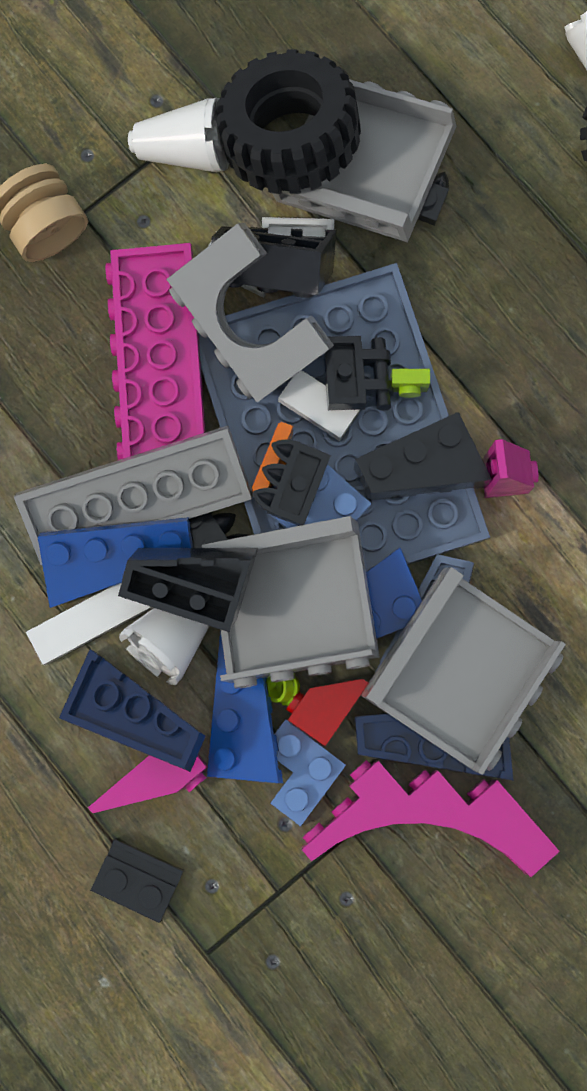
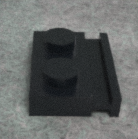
[90,838,184,923]

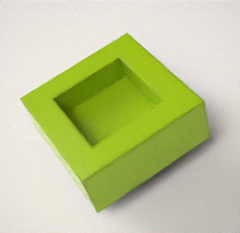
[390,369,430,398]

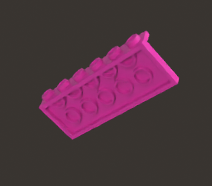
[105,243,205,460]

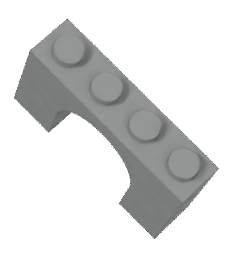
[166,223,334,402]

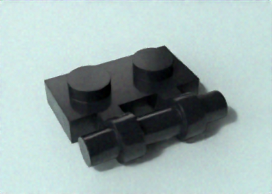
[324,336,394,411]

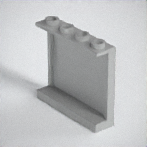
[272,79,457,242]
[202,516,380,689]
[361,567,566,775]

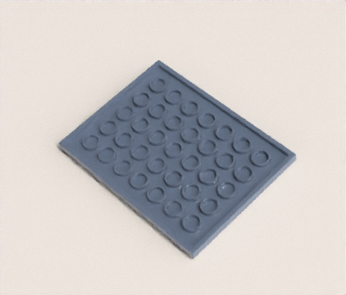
[199,263,490,571]

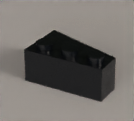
[211,226,337,298]
[354,412,492,501]
[118,548,258,632]

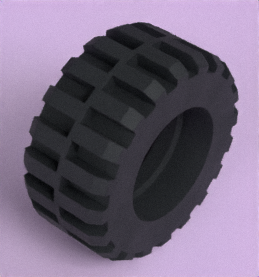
[216,49,361,194]

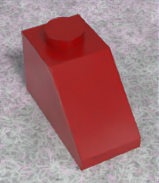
[286,679,368,746]

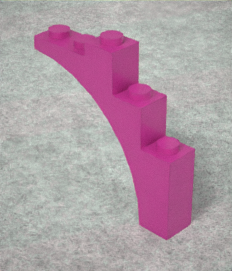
[301,760,560,877]

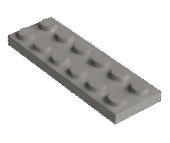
[14,426,253,565]

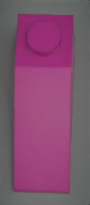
[482,439,539,498]
[88,754,208,813]

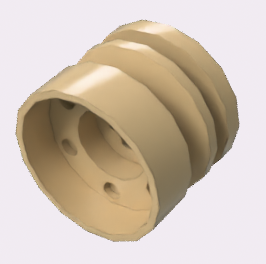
[0,163,88,262]

